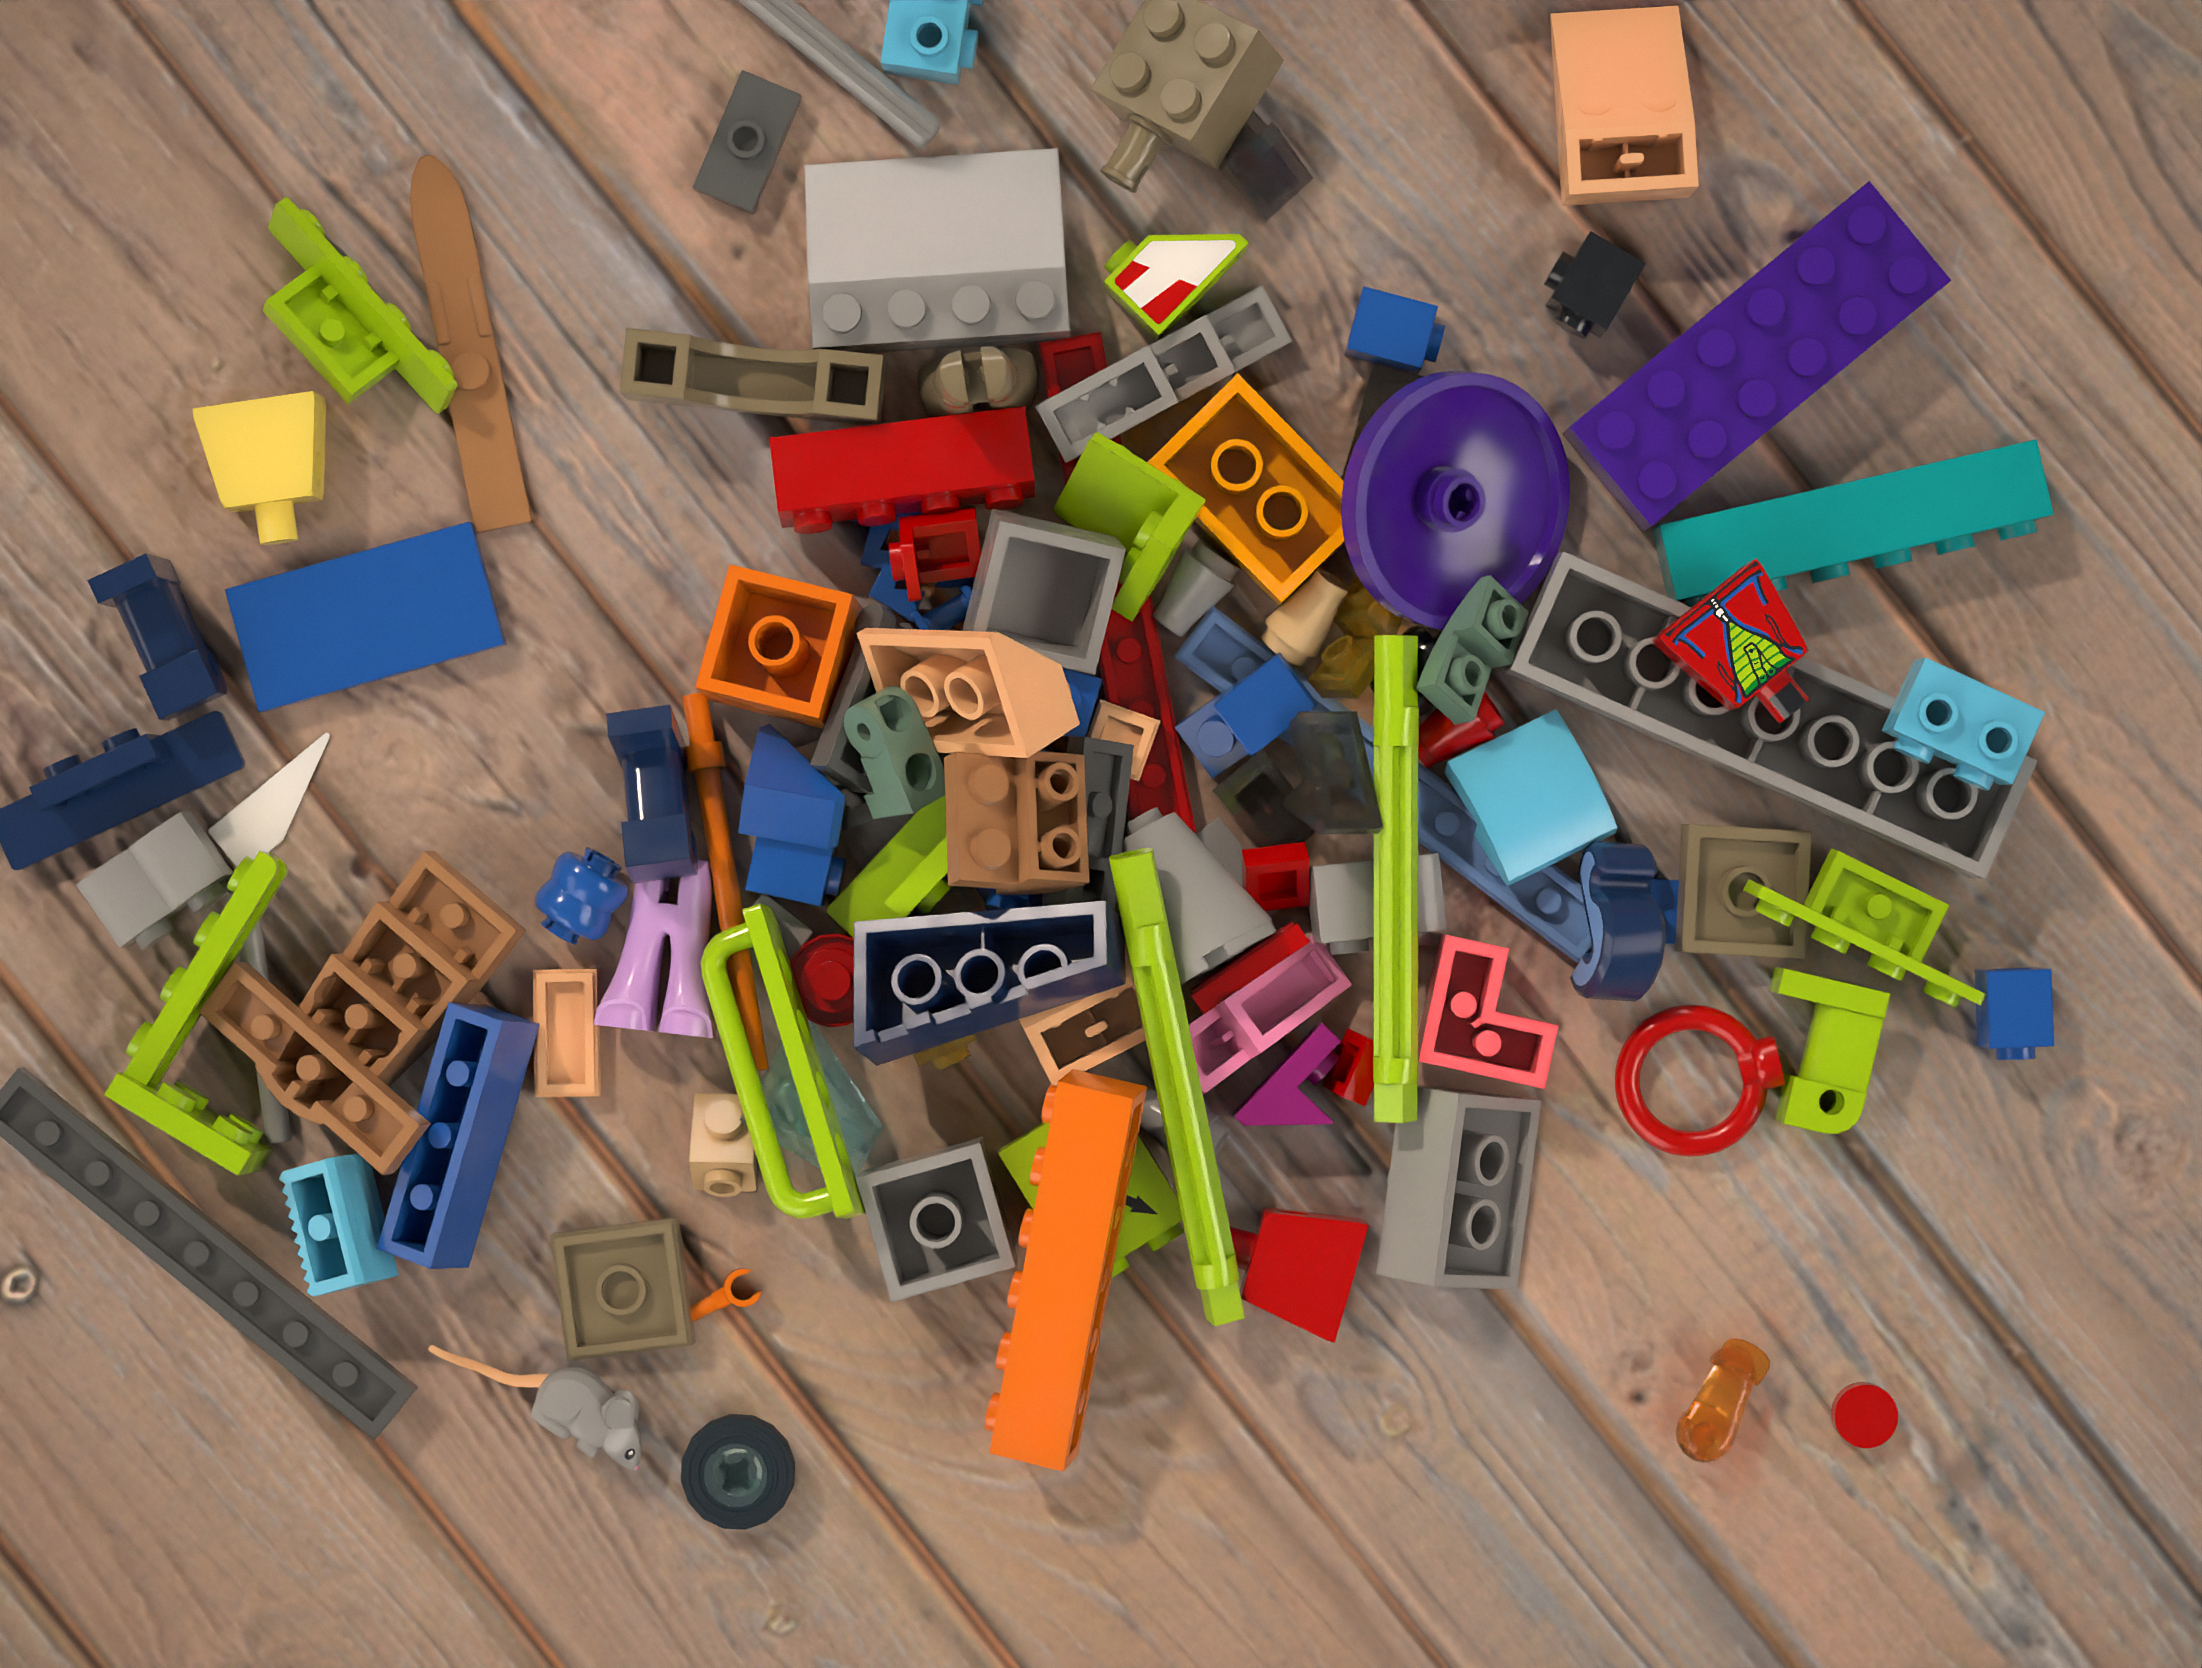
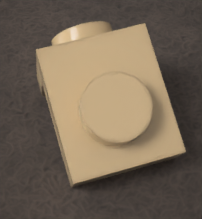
[689,1093,758,1197]

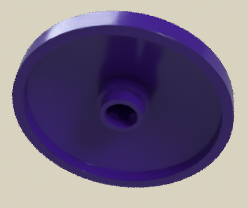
[1341,370,1570,630]

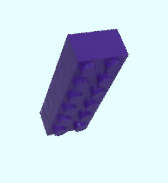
[1562,181,1951,532]

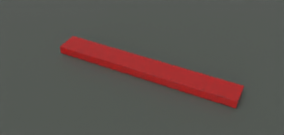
[1038,332,1196,833]

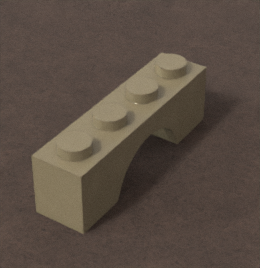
[619,328,888,426]

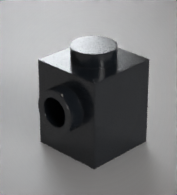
[1544,231,1646,339]

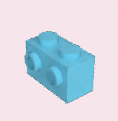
[880,0,984,85]
[1882,657,2045,791]

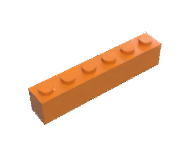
[985,1069,1148,1472]

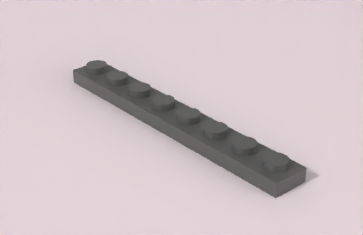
[0,1067,418,1440]

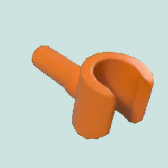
[691,1268,762,1322]

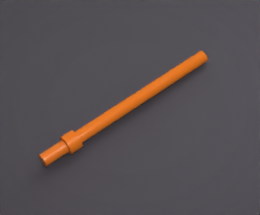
[682,693,769,1072]

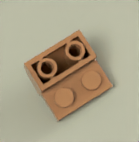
[944,751,1089,895]

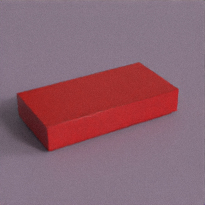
[1190,921,1310,1014]

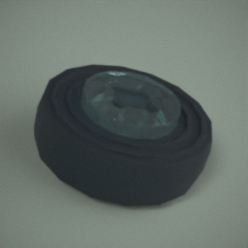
[681,1414,795,1530]

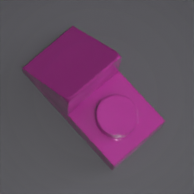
[1233,1021,1341,1126]

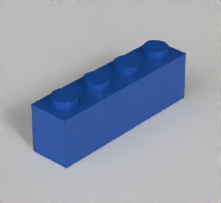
[377,1002,540,1269]

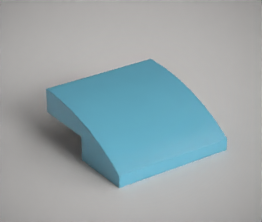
[1444,709,1618,886]

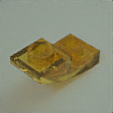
[1308,577,1402,699]

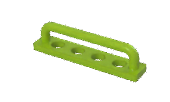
[701,903,865,1219]

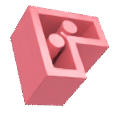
[1418,933,1559,1089]

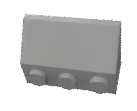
[1376,1085,1541,1290]

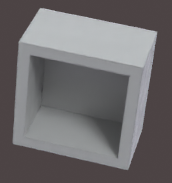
[962,509,1126,675]

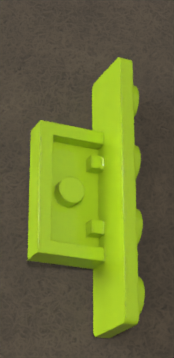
[262,197,458,414]
[827,795,952,938]
[1743,848,1987,1008]

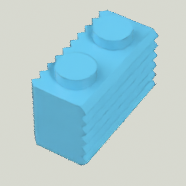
[279,1153,399,1297]

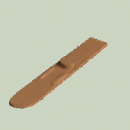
[410,155,533,534]

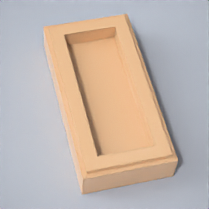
[533,968,601,1097]

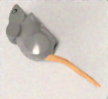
[428,1345,642,1471]

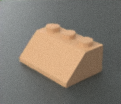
[857,628,1080,758]

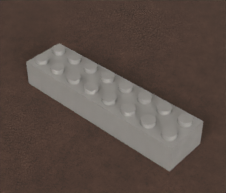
[1504,551,2038,879]

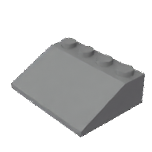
[804,148,1071,353]

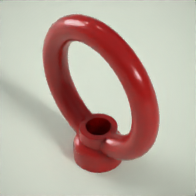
[1614,1005,1785,1157]

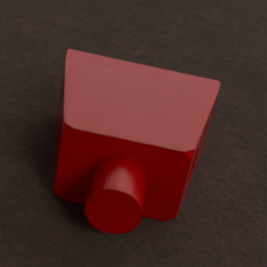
[1229,1207,1369,1343]

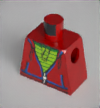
[1652,559,1809,723]

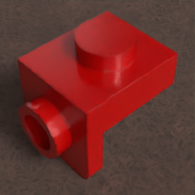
[888,507,981,602]

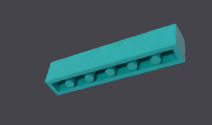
[1652,439,2054,607]

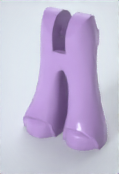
[593,860,717,1038]

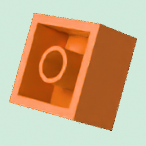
[695,564,863,729]

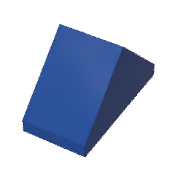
[738,723,846,850]

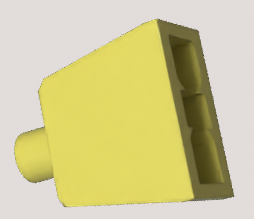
[192,391,326,545]

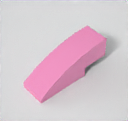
[1188,935,1352,1094]

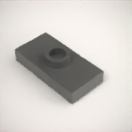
[693,70,802,215]

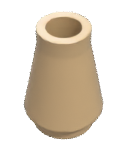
[1261,568,1349,666]

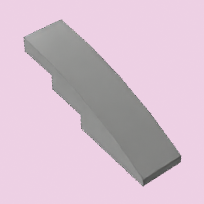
[1036,285,1292,463]

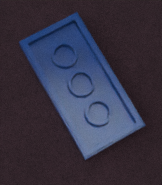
[225,521,507,713]

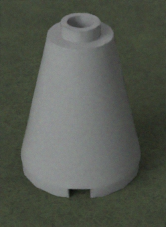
[1122,807,1277,987]

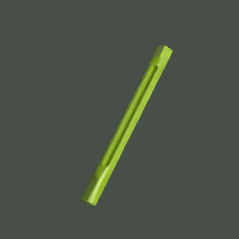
[1373,635,1419,1123]
[1109,848,1245,1326]

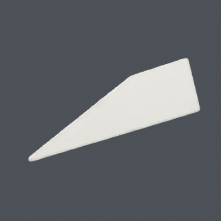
[208,733,330,867]

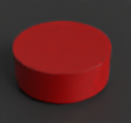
[1831,1382,1898,1448]

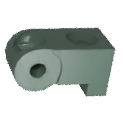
[844,686,945,820]

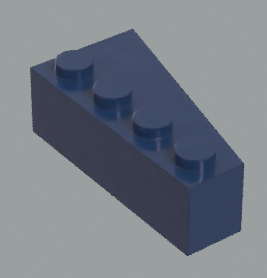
[854,901,1126,1066]

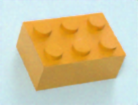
[1147,373,1345,606]

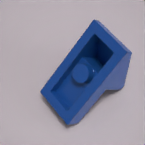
[1175,652,1317,778]

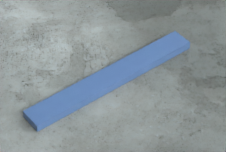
[1174,606,1592,964]

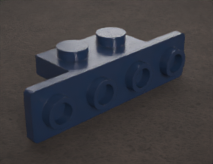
[0,711,245,870]

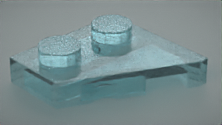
[739,1019,883,1177]

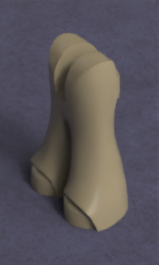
[917,347,1039,417]

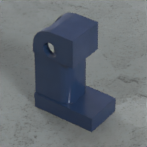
[87,553,227,721]
[606,704,698,884]

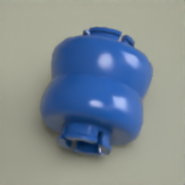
[535,847,629,945]

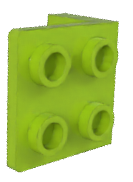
[1053,432,1206,621]

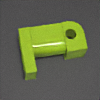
[1769,967,1891,1134]

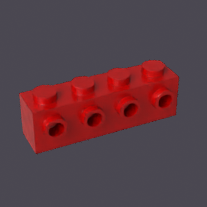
[769,406,1035,534]

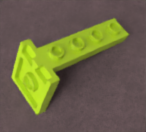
[104,850,288,1176]

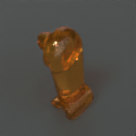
[1675,1338,1770,1463]

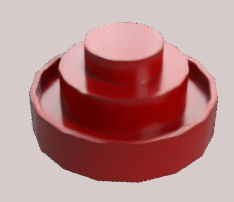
[790,933,854,1027]

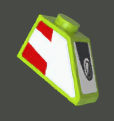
[1104,234,1249,341]

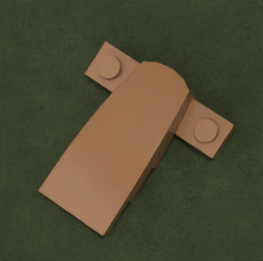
[199,851,527,1175]

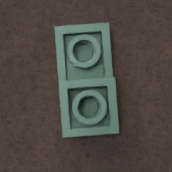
[1416,575,1529,725]

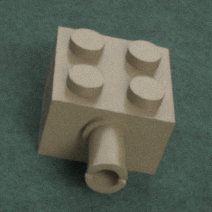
[1090,0,1284,193]

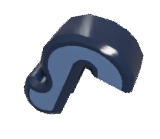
[1570,841,1666,1002]

